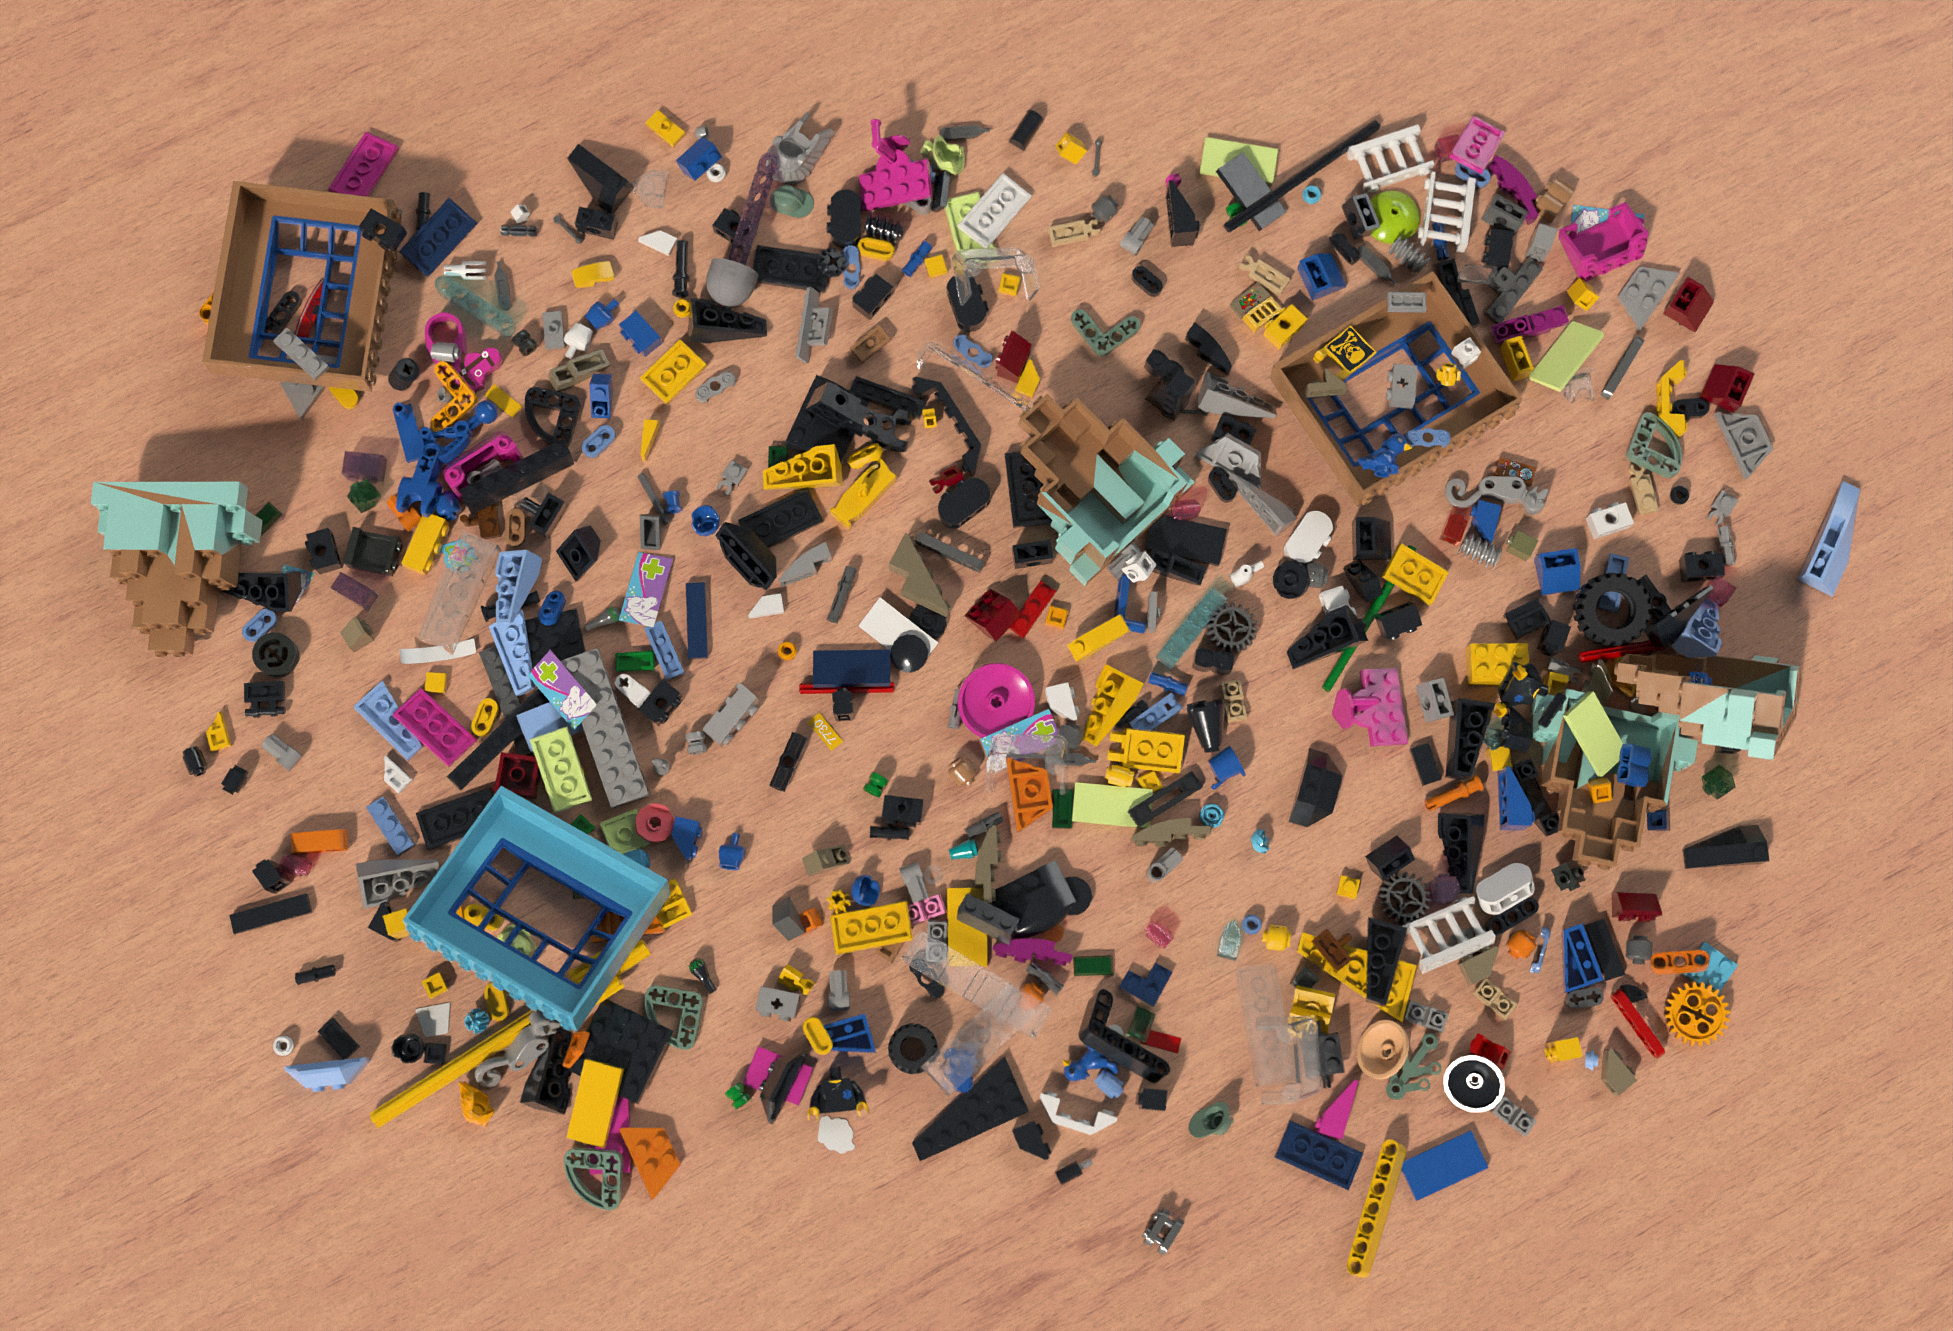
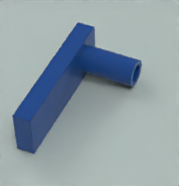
[392,403,422,463]
[1114,575,1146,634]

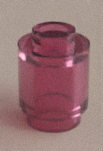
[1171,499,1201,520]
[280,853,312,877]
[1145,920,1174,949]

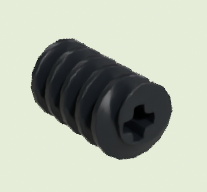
[865,212,906,245]
[388,358,419,391]

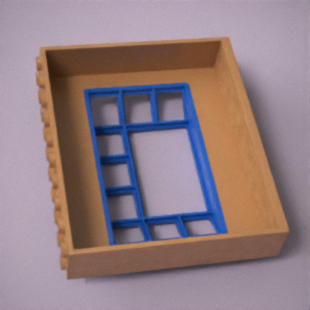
[202,181,402,392]
[1270,271,1523,506]

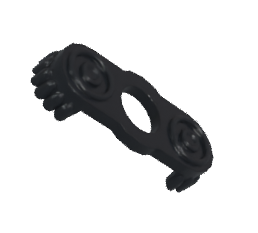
[909,958,945,999]

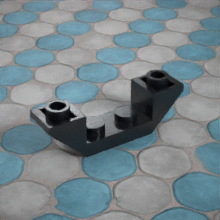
[1512,758,1559,837]

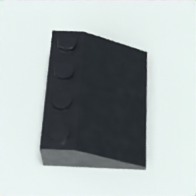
[785,374,869,463]

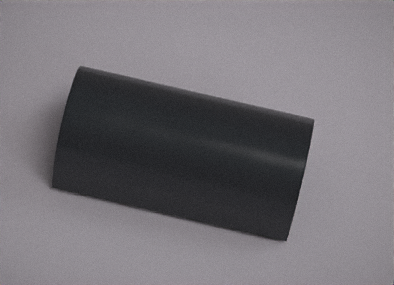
[1009,110,1043,151]

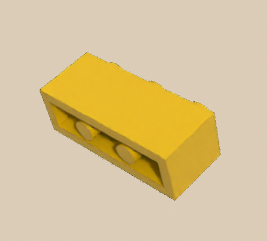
[401,514,449,576]

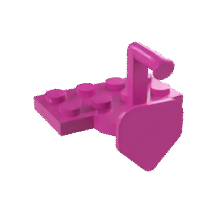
[859,119,932,212]
[1332,668,1408,747]

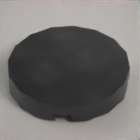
[1273,561,1310,599]
[909,605,946,640]
[1065,876,1092,916]

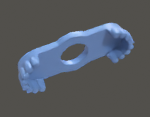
[842,245,861,290]
[953,334,993,368]
[1405,428,1451,448]
[1529,927,1551,973]

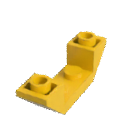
[1656,360,1687,438]

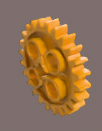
[1663,981,1731,1047]

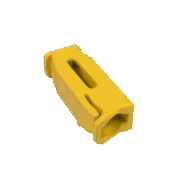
[830,458,897,530]

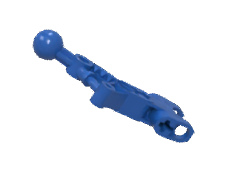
[396,400,498,518]

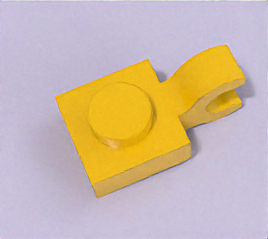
[777,964,815,995]

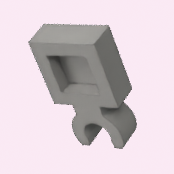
[717,460,748,496]
[1706,490,1739,526]

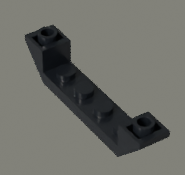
[911,376,981,476]

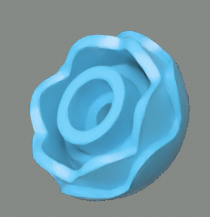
[1200,804,1224,828]
[1251,829,1270,853]

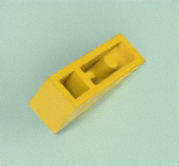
[1067,614,1130,662]

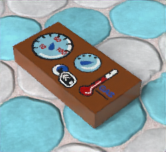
[1494,457,1536,487]

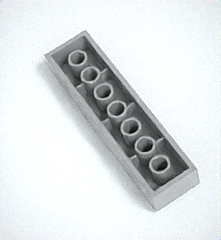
[560,648,650,809]

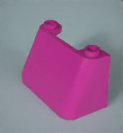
[443,431,523,501]

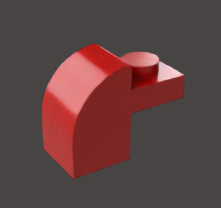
[1469,1033,1511,1070]

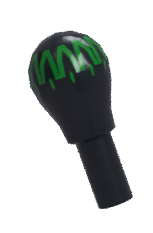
[689,958,717,994]

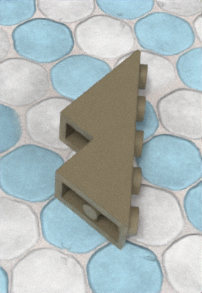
[889,533,951,617]

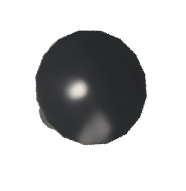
[890,634,929,673]

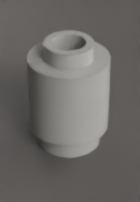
[431,342,461,362]

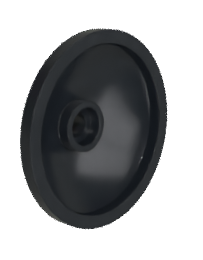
[1444,1054,1505,1112]

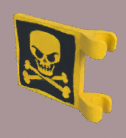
[1313,325,1377,381]

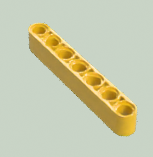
[1346,1139,1406,1278]

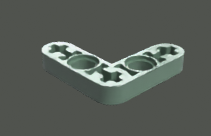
[1071,309,1140,357]

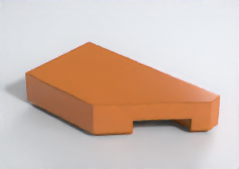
[563,1031,590,1069]

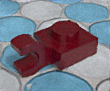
[929,465,964,494]

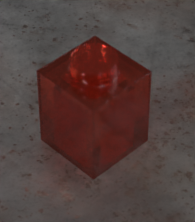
[1439,514,1468,546]

